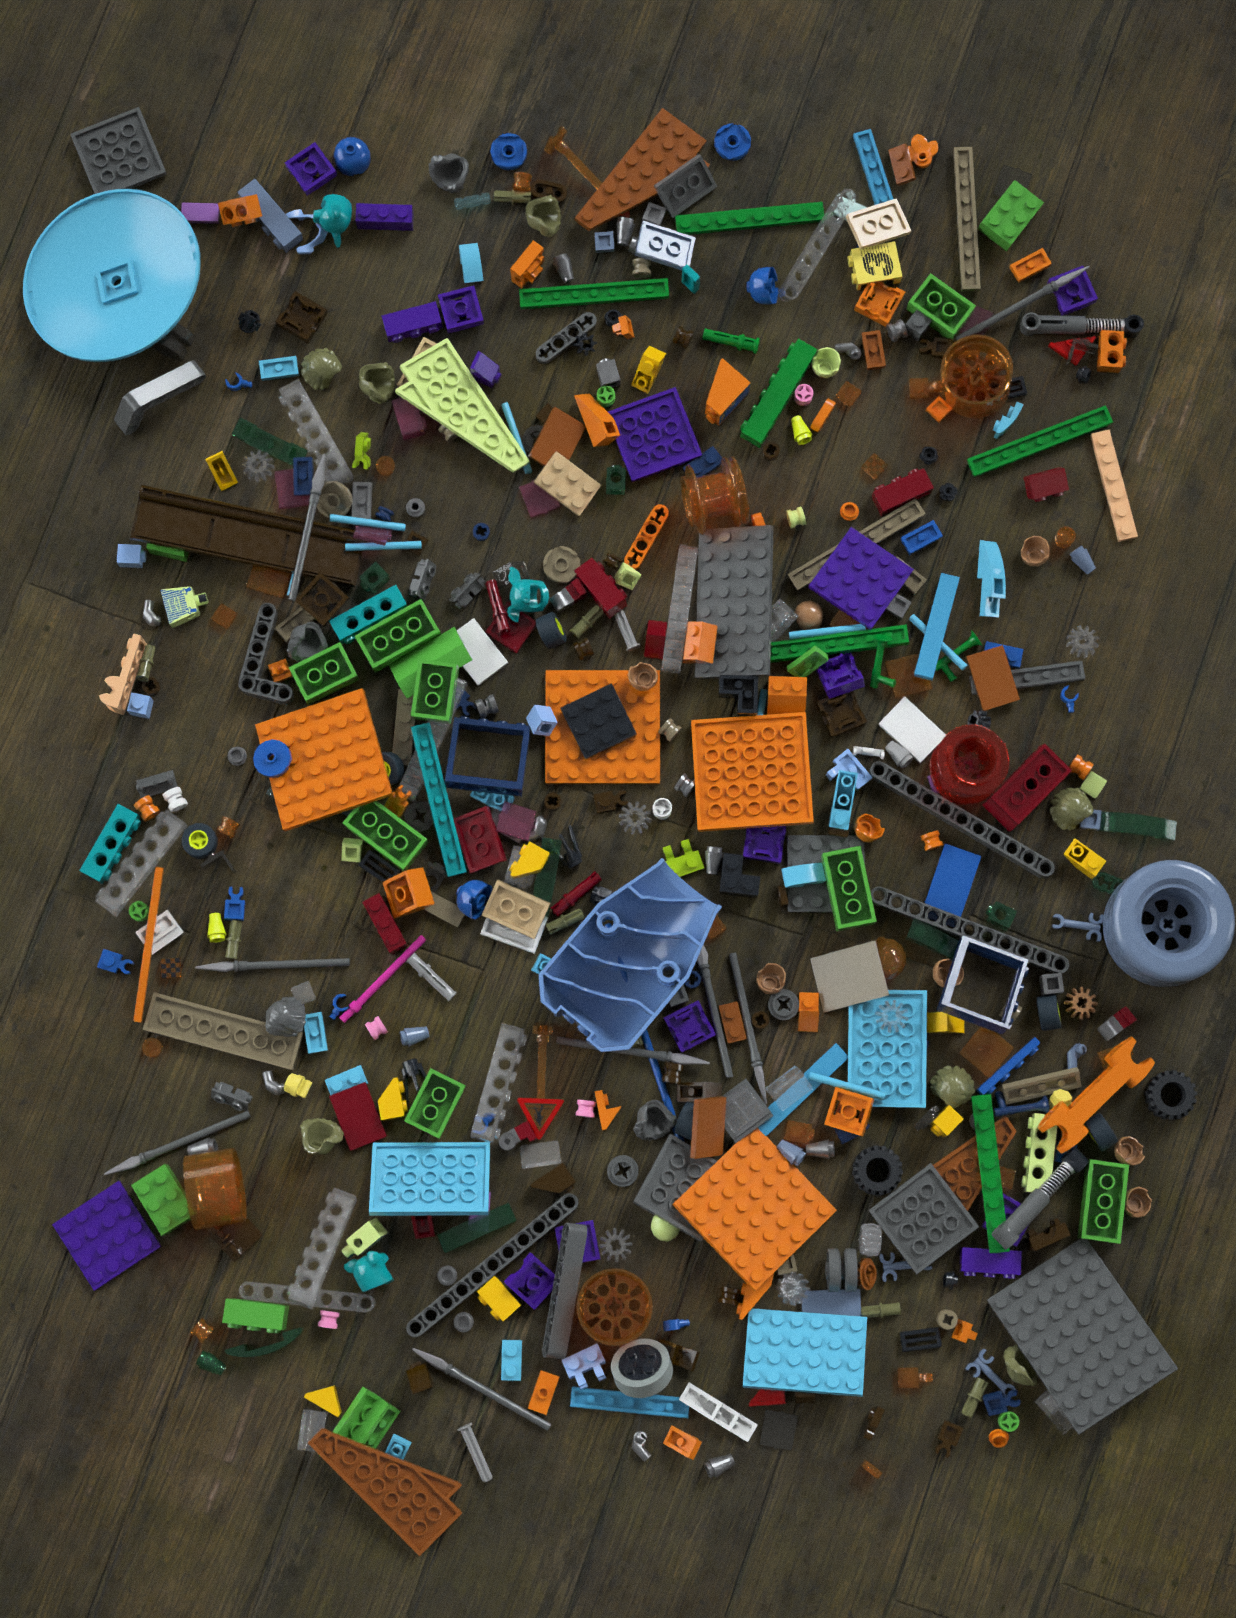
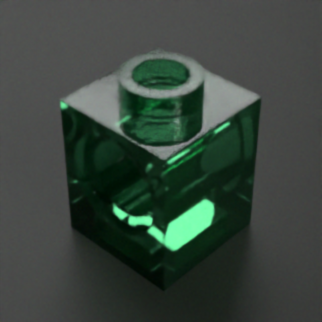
[606,465,626,495]
[359,562,390,594]
[985,901,1017,931]

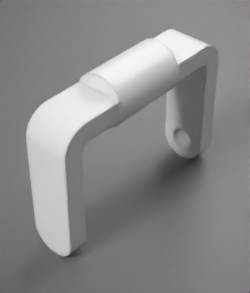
[853,746,885,759]

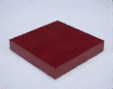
[485,602,536,654]

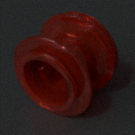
[929,724,1009,805]

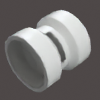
[163,787,188,812]
[653,798,672,820]

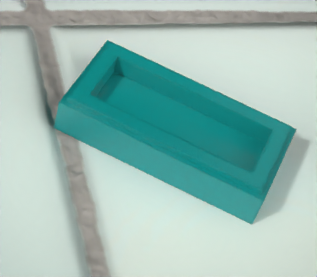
[682,264,700,294]

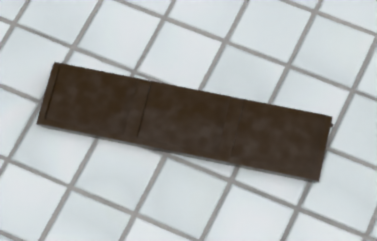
[130,485,367,587]

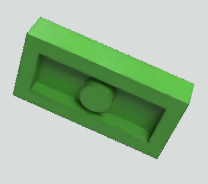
[787,646,829,677]

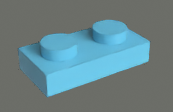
[259,356,299,381]
[304,1012,328,1054]
[325,1065,368,1095]
[501,1340,522,1381]

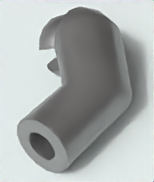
[835,342,861,360]
[143,600,161,626]
[524,816,547,843]
[262,1071,285,1095]
[632,1431,651,1462]

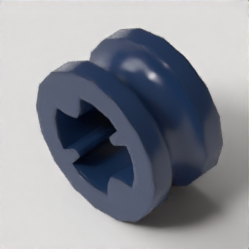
[375,506,394,522]
[473,523,490,541]
[684,971,701,989]

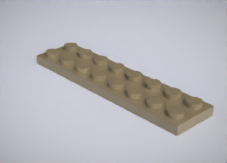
[143,992,304,1070]

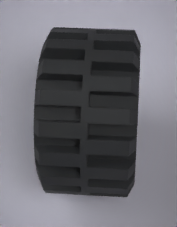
[1144,1070,1197,1120]
[852,1146,903,1196]

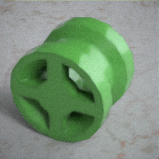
[597,386,615,408]
[129,901,149,922]
[997,1411,1019,1432]

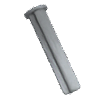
[614,609,641,652]
[457,1423,492,1482]

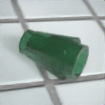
[195,1350,226,1376]

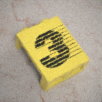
[847,241,902,290]

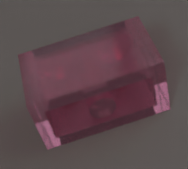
[392,398,427,441]

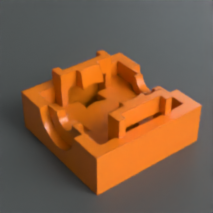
[510,240,545,289]
[854,281,905,327]
[824,1087,875,1136]

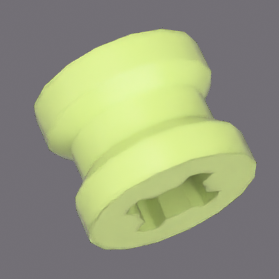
[786,506,806,529]

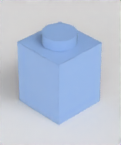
[117,544,146,568]
[127,692,154,719]
[526,705,558,736]

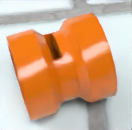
[1069,754,1094,780]
[134,795,160,822]

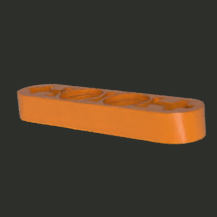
[624,504,669,570]

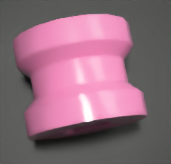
[794,384,813,406]
[365,1016,388,1040]
[575,1100,596,1118]
[318,1310,340,1329]

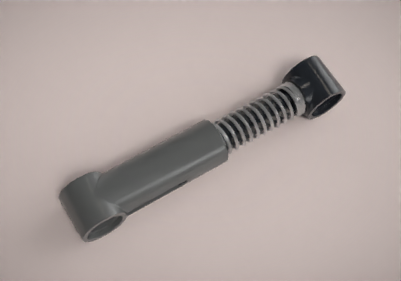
[1020,312,1144,338]
[991,1146,1089,1250]

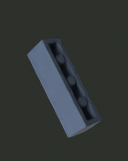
[238,179,303,253]

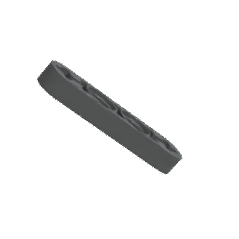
[536,312,597,364]

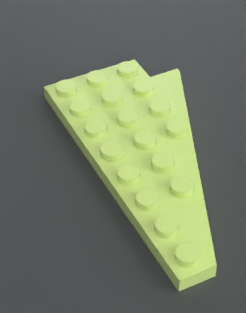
[395,338,530,473]

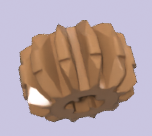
[1064,987,1098,1020]

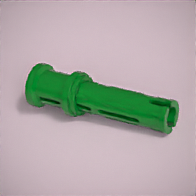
[702,328,760,354]

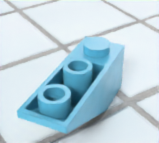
[828,770,858,830]

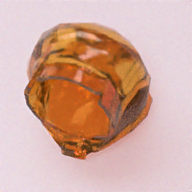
[876,937,906,980]

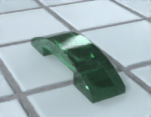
[232,417,308,465]
[1098,812,1177,841]
[533,837,562,916]
[437,1203,517,1253]
[225,1327,304,1357]

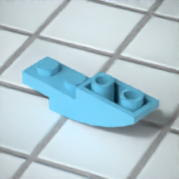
[977,540,1006,618]

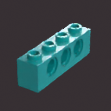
[329,585,407,644]
[79,804,141,884]

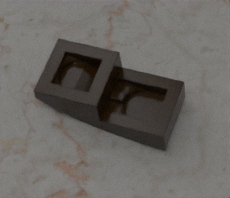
[659,1339,700,1371]

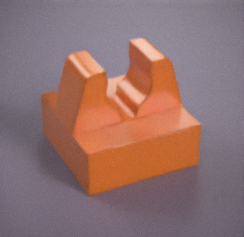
[612,315,634,339]
[268,659,293,683]
[951,1319,978,1343]

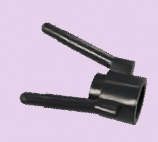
[540,825,583,869]
[401,1058,427,1104]

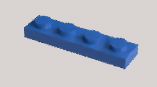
[976,1037,1040,1095]

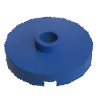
[714,124,751,161]
[490,133,527,171]
[253,739,292,778]

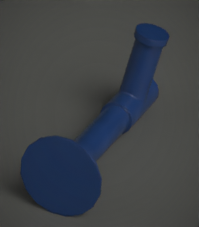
[993,1091,1049,1117]

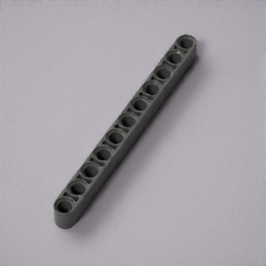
[869,761,1055,879]
[870,887,1069,974]
[406,1193,579,1337]

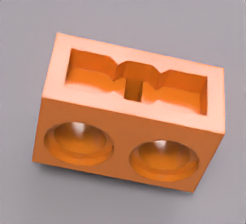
[218,194,262,227]
[1097,330,1127,373]

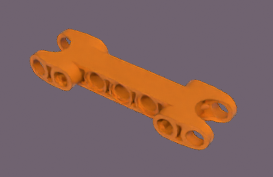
[1037,1037,1155,1153]

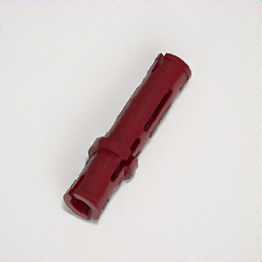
[485,580,511,635]
[550,871,602,917]

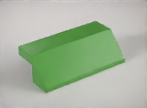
[389,627,473,698]
[318,1387,400,1456]

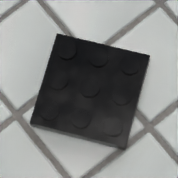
[560,683,637,760]

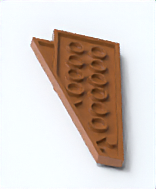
[574,108,710,231]
[933,1116,1017,1211]
[308,1428,462,1556]

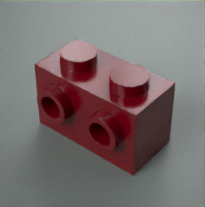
[1023,467,1069,502]

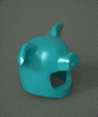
[313,194,352,248]
[507,567,549,622]
[344,1251,394,1292]

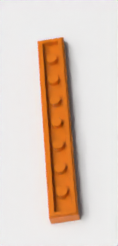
[134,867,164,1022]

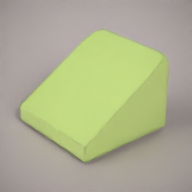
[615,562,641,590]
[1079,771,1107,799]
[341,838,363,862]

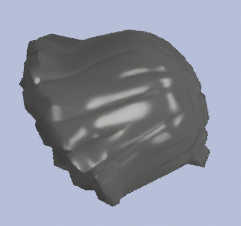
[429,153,469,193]
[287,622,328,662]
[265,997,306,1037]
[634,1100,677,1141]

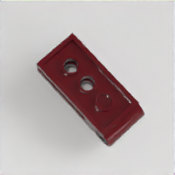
[982,743,1072,832]

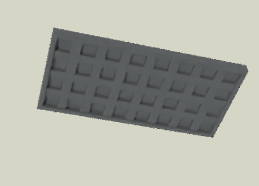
[695,525,773,679]

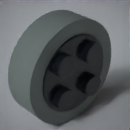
[611,1339,673,1398]

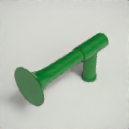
[935,630,983,682]
[870,634,896,688]

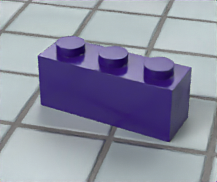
[356,203,414,231]
[382,301,443,343]
[959,1247,1022,1279]

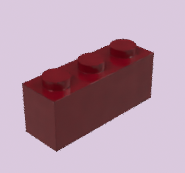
[871,468,934,516]
[574,558,628,619]
[362,893,408,955]

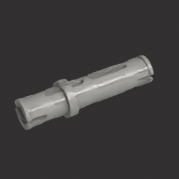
[407,953,457,1002]

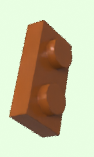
[888,144,916,186]
[861,330,886,370]
[718,1001,747,1044]

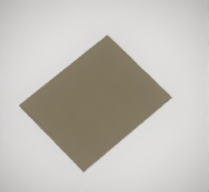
[810,940,889,1013]

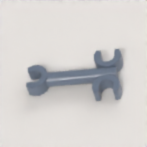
[1052,913,1103,942]
[879,1253,932,1282]
[965,1349,1016,1395]

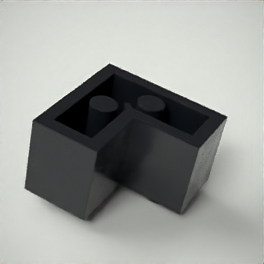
[719,675,758,717]
[719,853,760,898]

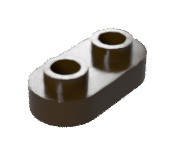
[531,180,567,204]

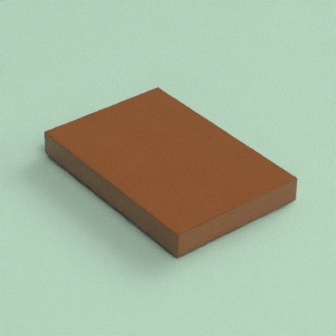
[528,407,586,466]
[966,645,1020,711]
[690,1096,727,1159]

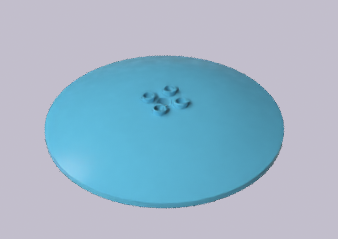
[23,189,200,362]

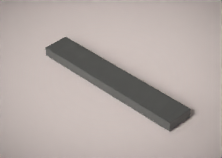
[969,661,1085,695]

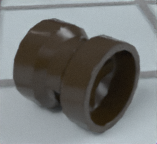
[661,1062,684,1085]

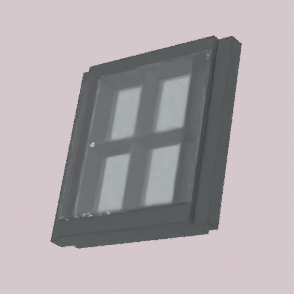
[723,1079,774,1143]

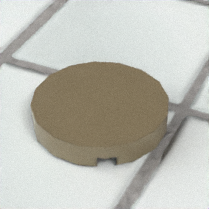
[317,481,353,518]
[543,546,581,584]

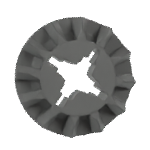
[768,989,799,1020]
[607,1155,638,1187]

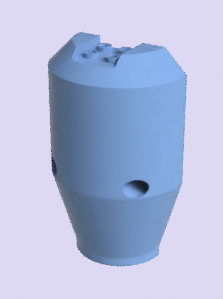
[539,858,722,1052]

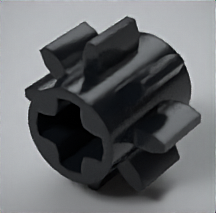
[237,310,262,333]
[573,332,597,356]
[967,710,991,734]

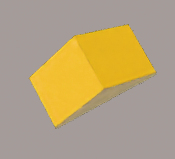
[205,451,238,491]
[927,1012,964,1033]
[304,1385,342,1417]

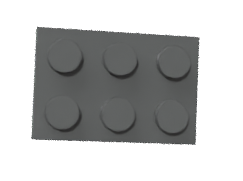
[654,154,717,218]

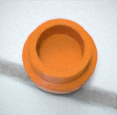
[840,502,859,521]
[989,1429,1009,1448]

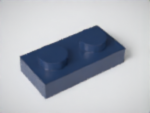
[683,446,724,484]
[293,457,314,496]

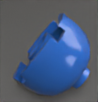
[334,137,371,176]
[746,267,778,305]
[456,880,492,919]

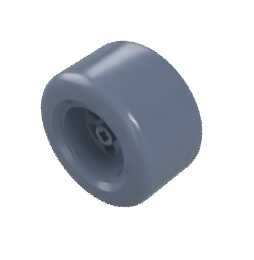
[1103,860,1235,987]

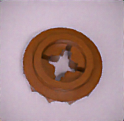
[857,1258,877,1290]

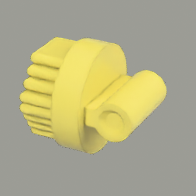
[284,1073,312,1098]
[1049,1089,1072,1111]

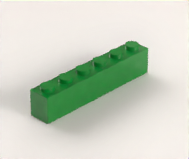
[740,338,818,448]

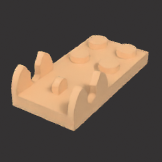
[99,634,147,715]

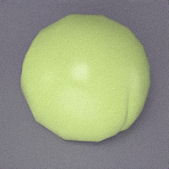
[812,347,841,378]
[651,1215,680,1241]

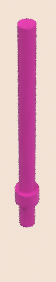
[339,935,426,1023]

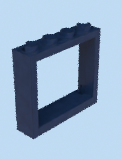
[445,716,530,797]
[937,935,1028,1035]

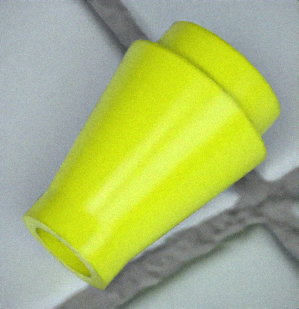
[791,416,812,445]
[207,913,226,943]

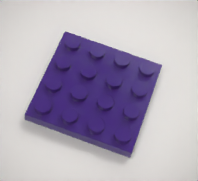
[608,387,702,482]
[808,527,914,630]
[52,1181,162,1291]

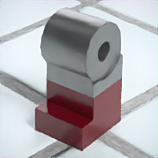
[549,578,587,613]
[1097,1006,1137,1041]
[499,1121,537,1150]

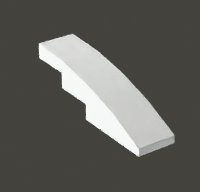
[679,1383,758,1442]

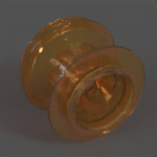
[680,456,749,535]

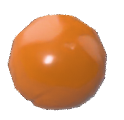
[854,814,885,843]

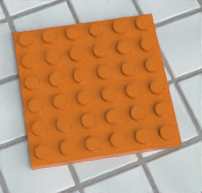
[545,670,660,784]
[255,688,393,831]
[691,712,814,832]
[672,1128,837,1291]

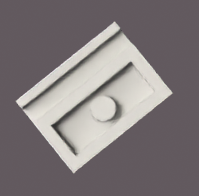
[135,910,184,955]

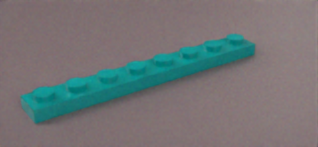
[410,722,466,877]

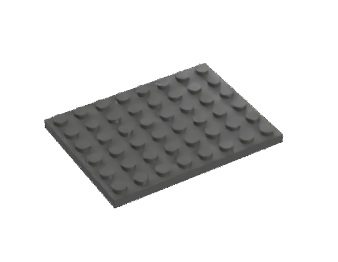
[987,1239,1178,1435]

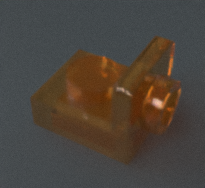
[784,1120,815,1144]

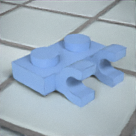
[825,749,873,791]
[562,1344,606,1390]

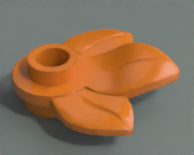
[908,134,938,168]

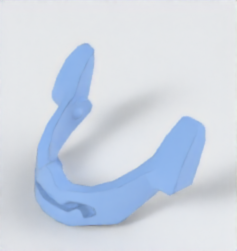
[286,209,328,254]

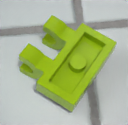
[352,432,371,469]
[663,839,704,877]

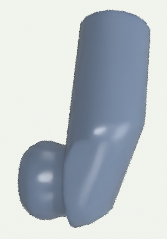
[1067,1043,1087,1069]

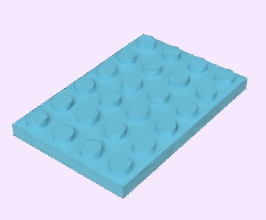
[848,990,927,1108]
[369,1142,490,1216]
[743,1308,867,1397]

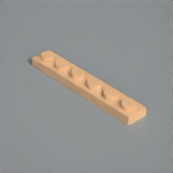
[1090,430,1138,542]

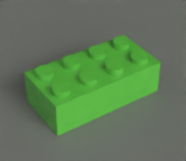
[355,599,441,673]
[343,801,429,871]
[821,846,877,931]
[1078,1159,1129,1244]

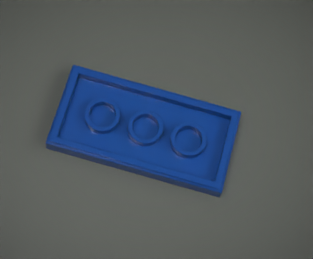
[924,844,981,928]

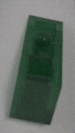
[905,919,959,960]

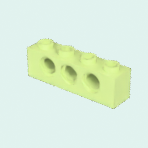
[1021,1113,1057,1193]

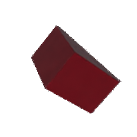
[644,620,667,660]
[411,1215,435,1239]

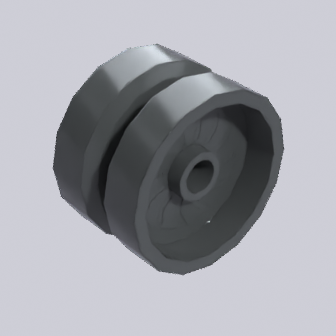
[825,1248,857,1292]

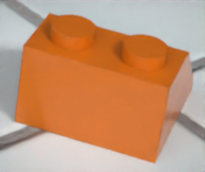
[682,622,717,663]
[767,676,807,715]
[383,867,435,918]

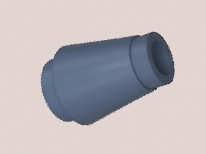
[1069,545,1096,574]
[399,1026,429,1047]
[777,1139,806,1166]

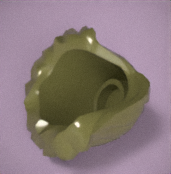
[526,195,561,237]
[301,348,342,390]
[359,362,395,404]
[1049,788,1094,831]
[930,1065,975,1108]
[300,1118,344,1155]
[1003,1345,1038,1386]

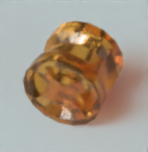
[512,172,532,192]
[1055,526,1076,548]
[216,816,240,838]
[190,1318,215,1343]

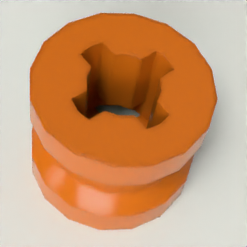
[920,830,943,851]

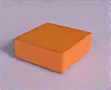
[926,396,953,423]

